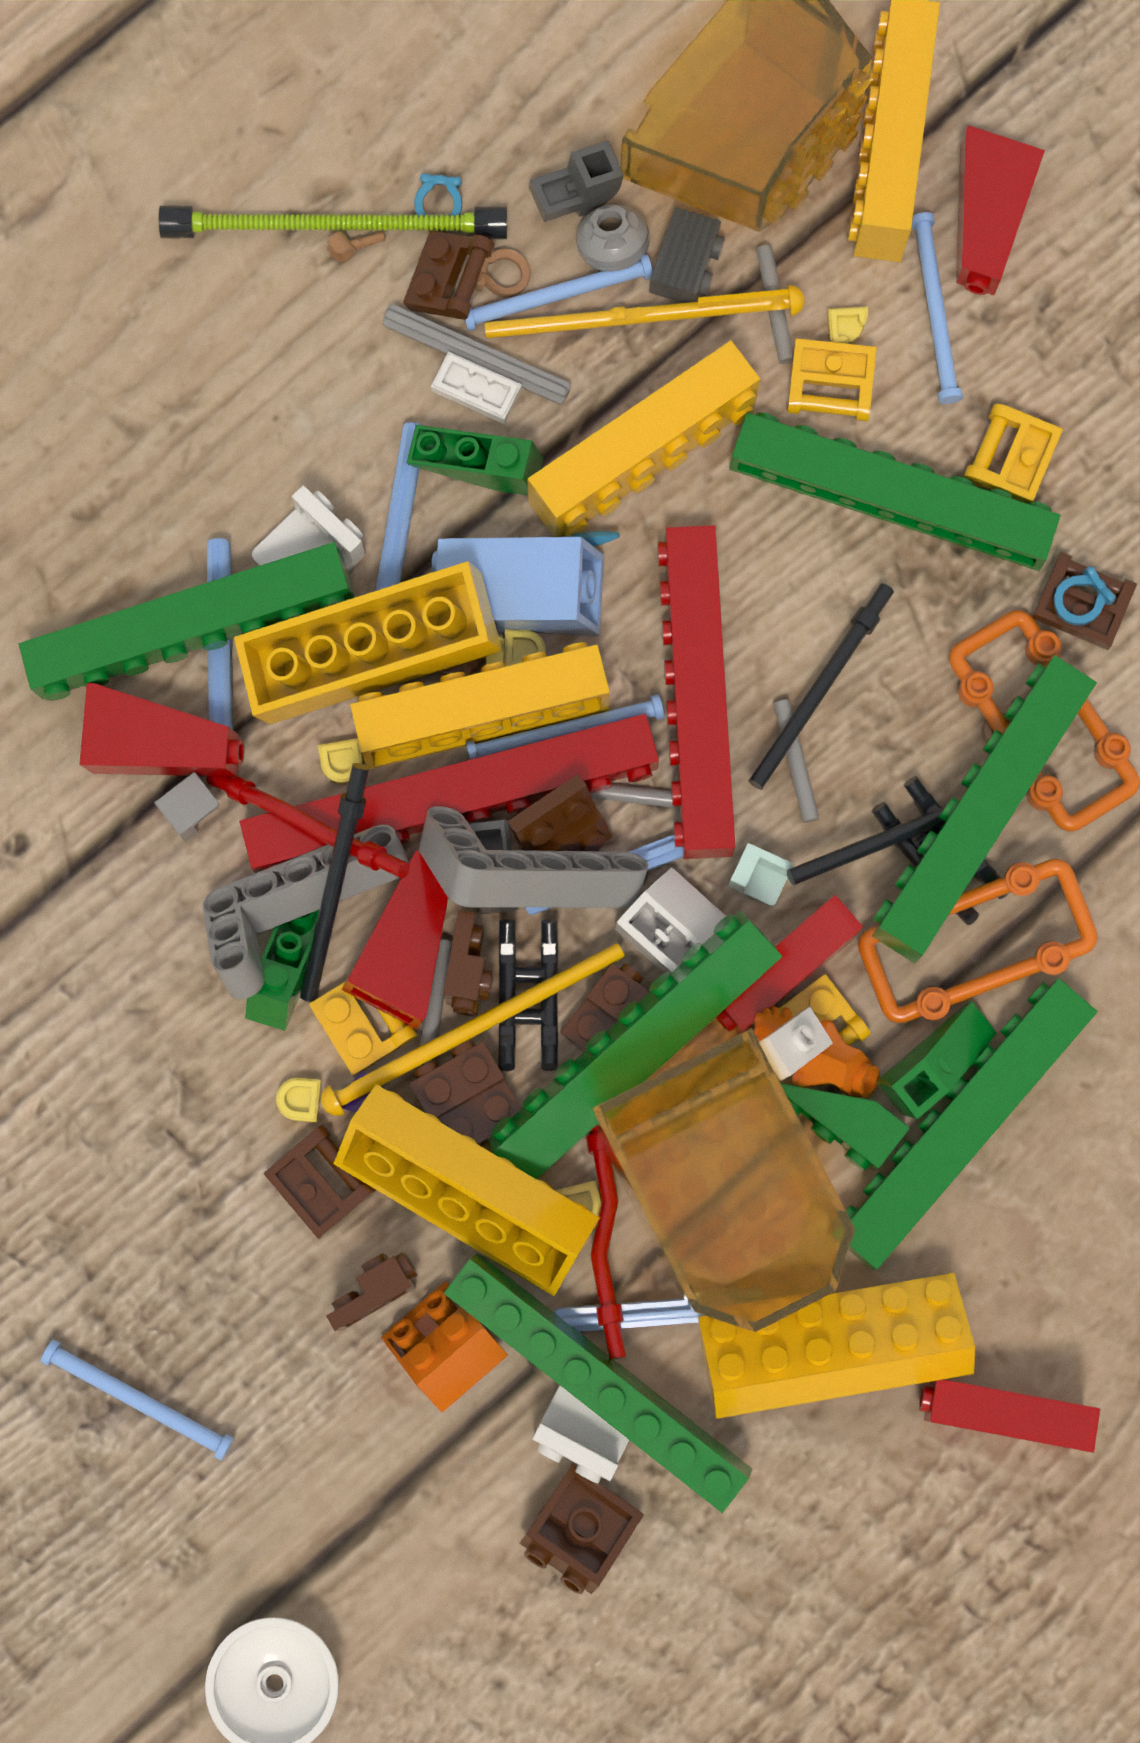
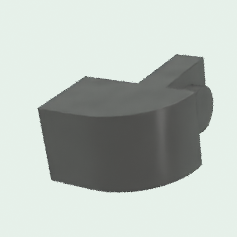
[529,140,624,222]

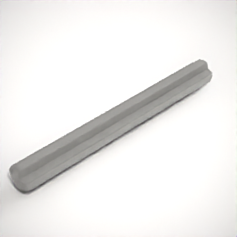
[383,305,571,405]

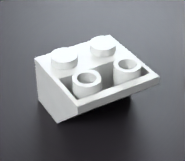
[615,867,726,973]

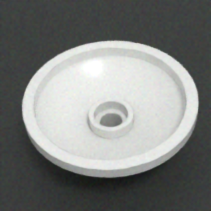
[205,1617,339,1743]

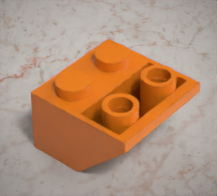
[380,1281,508,1413]

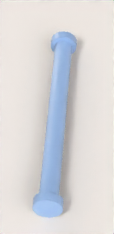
[911,212,963,404]
[464,254,653,331]
[466,694,665,760]
[40,1339,235,1461]

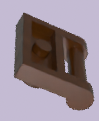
[403,231,495,320]
[1032,551,1137,650]
[263,1124,377,1239]

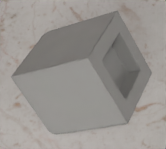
[154,772,219,843]

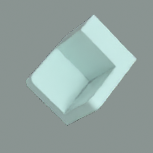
[728,843,794,907]

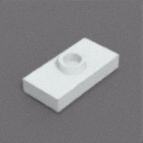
[431,351,522,424]
[757,1007,833,1081]

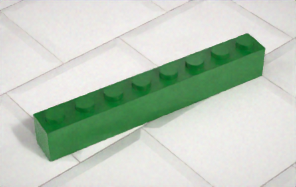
[729,412,1061,571]
[18,542,355,701]
[872,655,1097,964]
[488,910,783,1179]
[833,978,1098,1271]
[444,1253,753,1513]

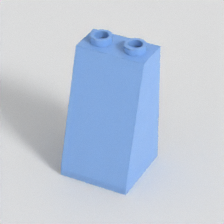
[432,537,604,636]

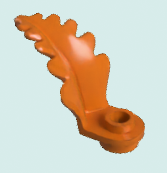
[753,1006,879,1098]

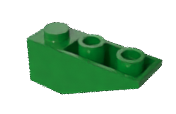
[407,425,543,495]
[245,909,320,1031]
[876,1001,997,1119]
[774,1083,910,1171]

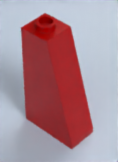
[956,125,1045,295]
[79,683,245,777]
[341,850,448,1029]
[715,895,863,1036]
[919,1379,1101,1453]

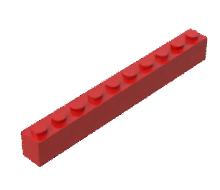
[239,714,659,873]

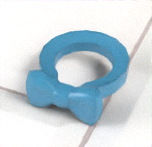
[414,174,462,217]
[1053,566,1115,626]

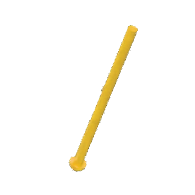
[485,285,805,338]
[321,943,625,1116]

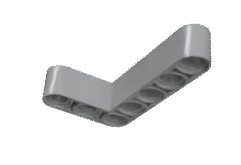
[419,806,649,908]
[203,825,410,999]

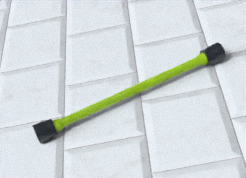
[159,205,507,239]

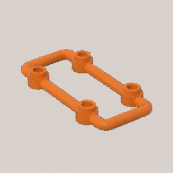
[949,610,1140,832]
[858,859,1098,1024]

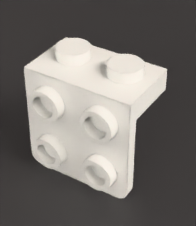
[252,485,365,572]
[532,1386,629,1484]

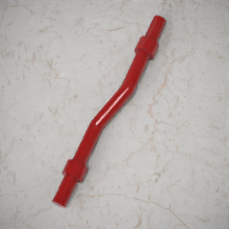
[206,776,410,879]
[585,1119,626,1360]

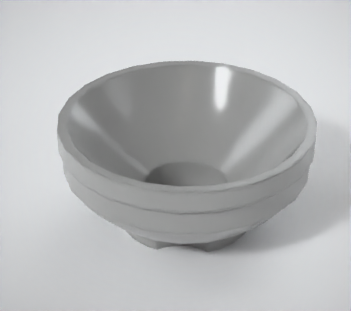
[577,204,650,272]

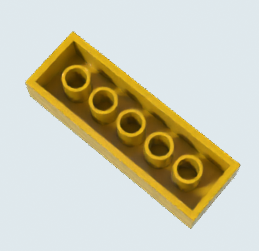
[848,0,940,263]
[527,340,760,537]
[234,561,502,725]
[350,642,610,770]
[333,1084,600,1296]
[698,1273,975,1419]

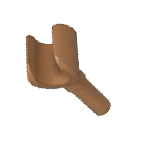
[327,231,385,263]

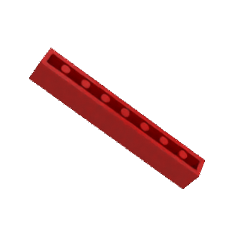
[657,525,736,859]

